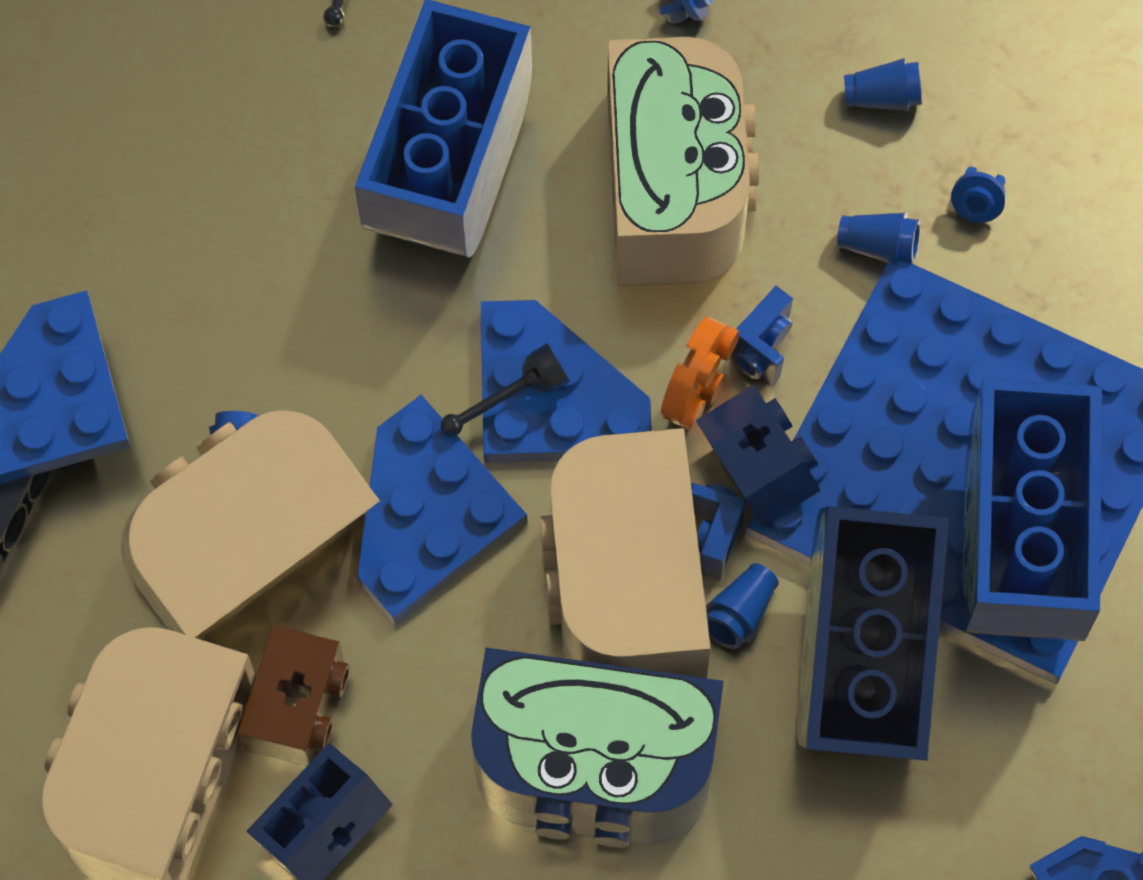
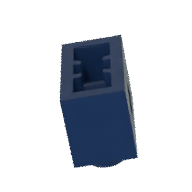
[696,384,821,527]
[246,743,393,880]

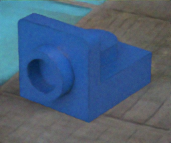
[731,285,793,385]
[691,483,746,581]

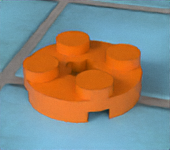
[661,316,740,431]

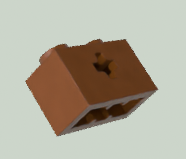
[238,625,350,766]

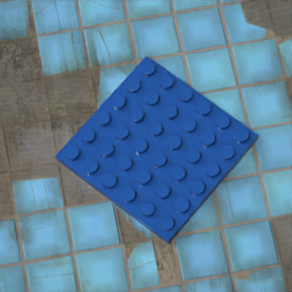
[746,261,1143,685]

